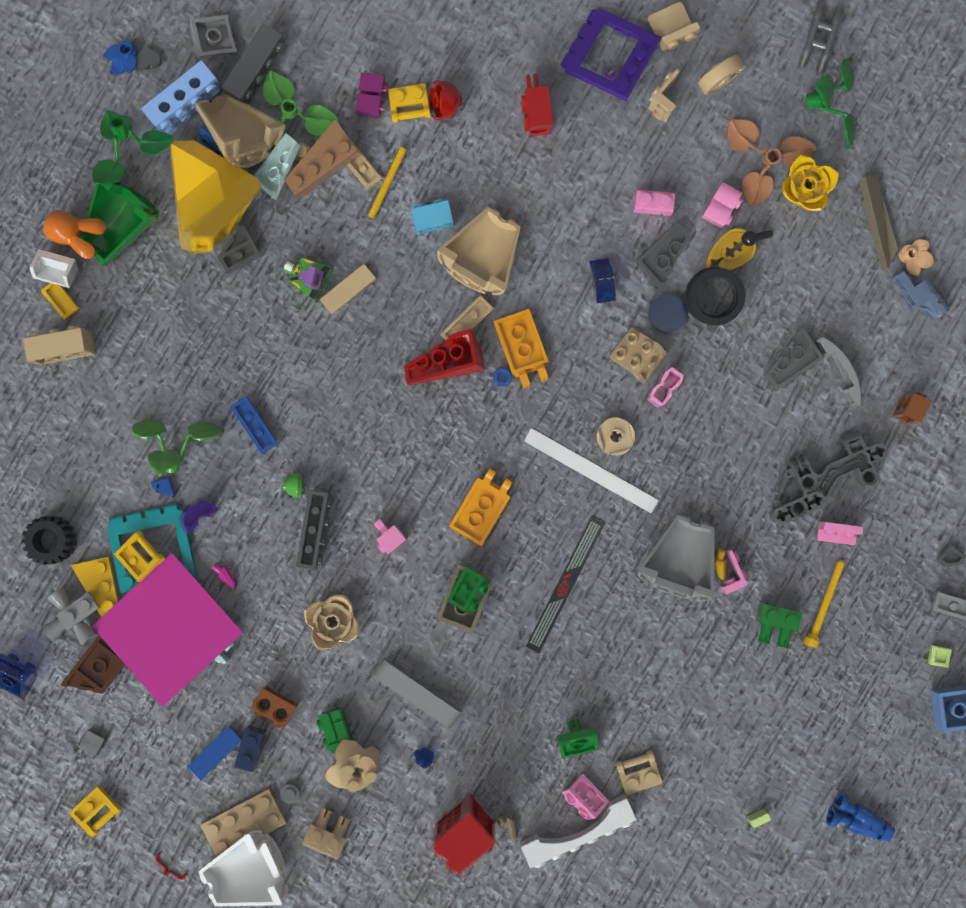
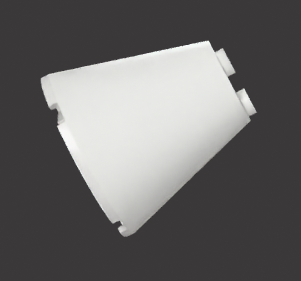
[199,830,287,906]

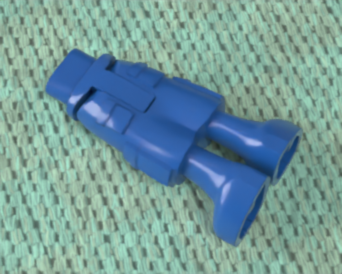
[826,792,895,842]

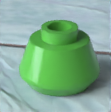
[283,472,304,498]

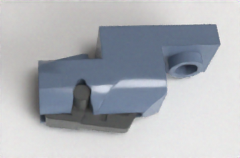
[892,271,950,320]

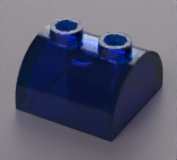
[0,653,37,700]

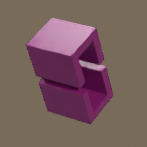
[356,72,388,119]

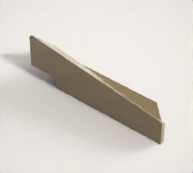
[858,175,898,271]

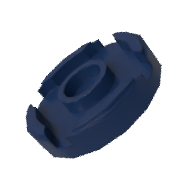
[649,294,687,333]

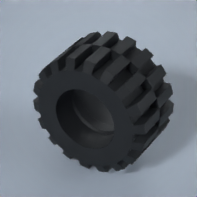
[21,516,77,565]

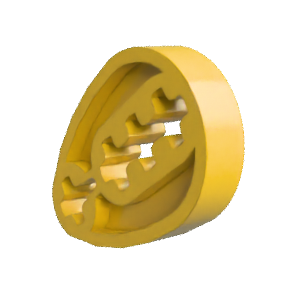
[705,229,756,271]

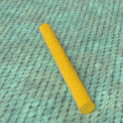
[368,147,407,219]

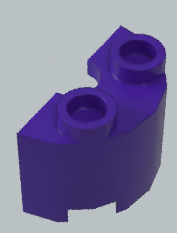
[180,501,219,533]

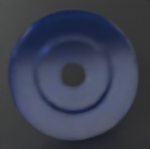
[414,747,434,769]

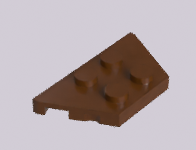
[61,635,125,694]

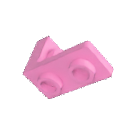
[720,549,748,594]

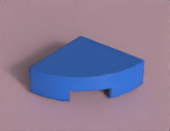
[151,477,176,496]

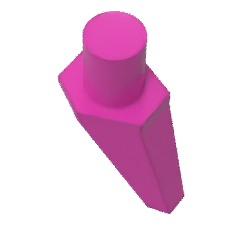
[211,563,236,590]

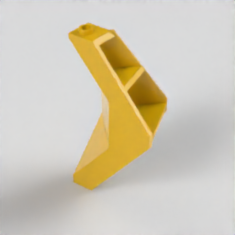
[171,140,261,253]

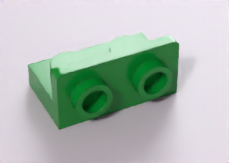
[447,567,491,614]

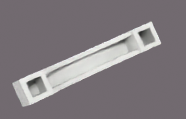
[520,794,636,868]

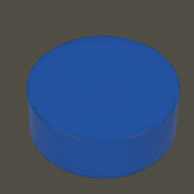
[493,367,512,387]

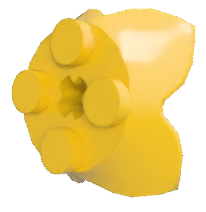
[782,155,839,211]

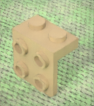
[648,2,700,52]
[648,68,680,123]

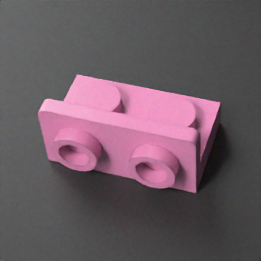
[817,521,863,545]
[562,774,610,820]

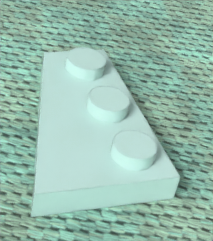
[254,133,301,200]

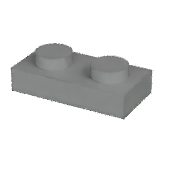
[930,591,966,620]

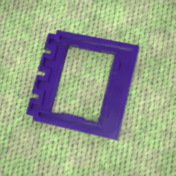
[560,9,662,102]

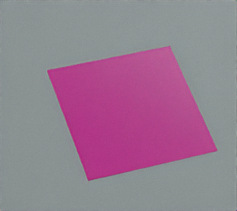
[92,552,243,707]

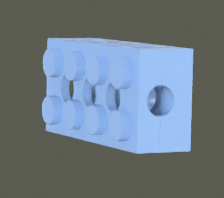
[141,60,223,135]

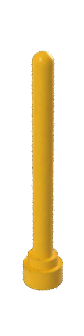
[803,560,845,649]

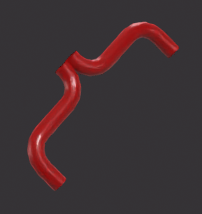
[155,852,188,880]

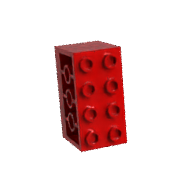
[432,794,496,876]

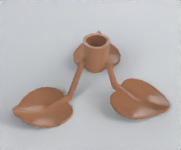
[727,119,816,206]

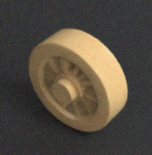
[698,55,746,95]

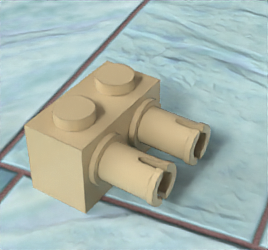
[302,808,351,860]

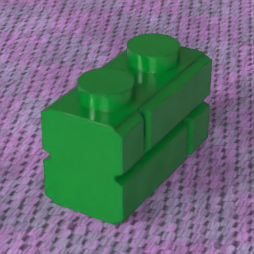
[317,706,354,753]

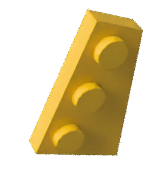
[71,557,120,617]

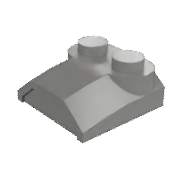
[190,15,237,61]

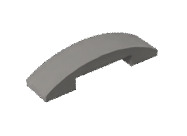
[815,337,861,407]

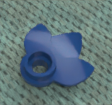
[103,41,137,75]

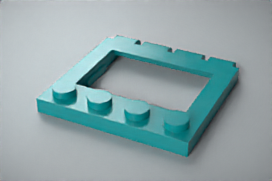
[107,503,197,593]

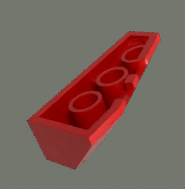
[404,329,485,385]

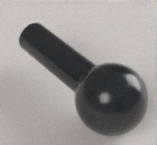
[741,230,773,246]

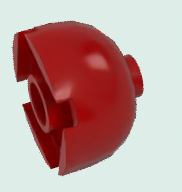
[429,80,462,120]

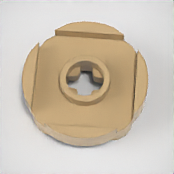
[596,417,635,456]

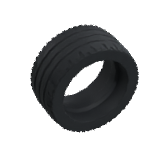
[685,267,745,326]

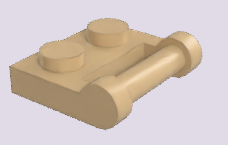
[615,750,662,795]

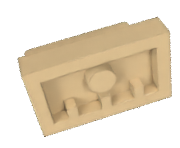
[610,328,667,384]

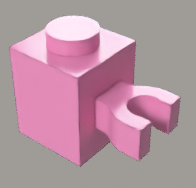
[374,519,407,554]

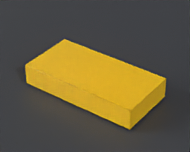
[40,283,80,321]

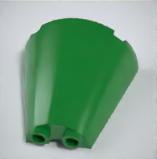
[81,181,160,266]

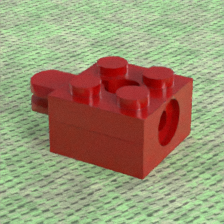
[521,73,553,137]

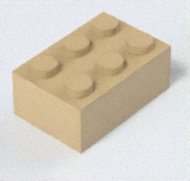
[23,326,96,365]

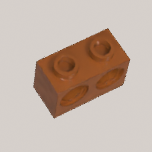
[892,392,932,424]
[251,685,299,728]

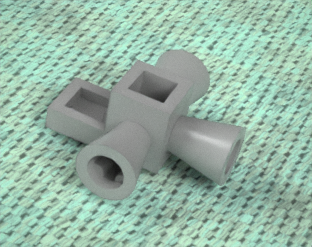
[42,587,100,645]

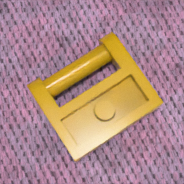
[388,83,431,123]
[114,530,165,582]
[69,785,122,837]

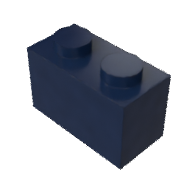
[234,725,267,772]

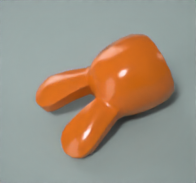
[44,210,106,259]

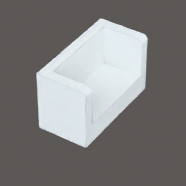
[30,249,78,288]

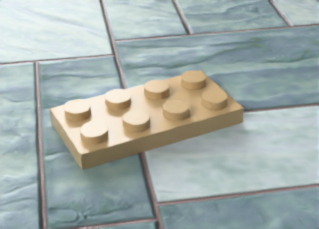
[200,788,287,857]

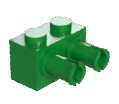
[756,602,802,649]

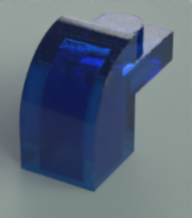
[589,258,616,303]

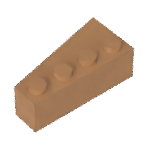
[284,119,361,200]

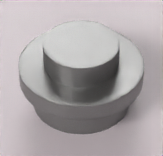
[280,784,300,804]

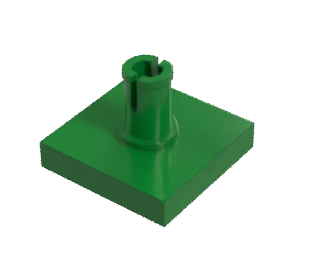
[557,719,599,758]

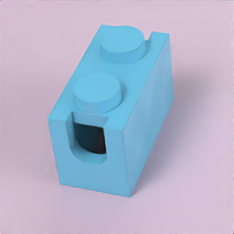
[411,199,454,235]

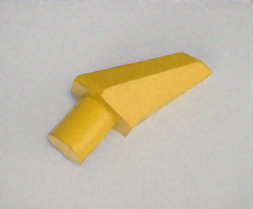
[714,549,727,580]

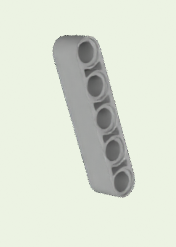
[373,658,461,728]

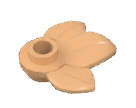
[899,239,934,277]

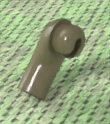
[496,814,518,839]

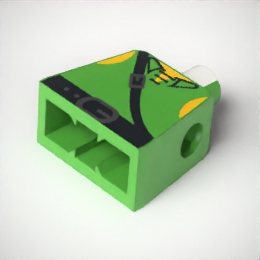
[284,258,333,302]

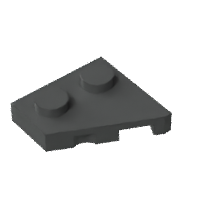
[218,223,262,274]

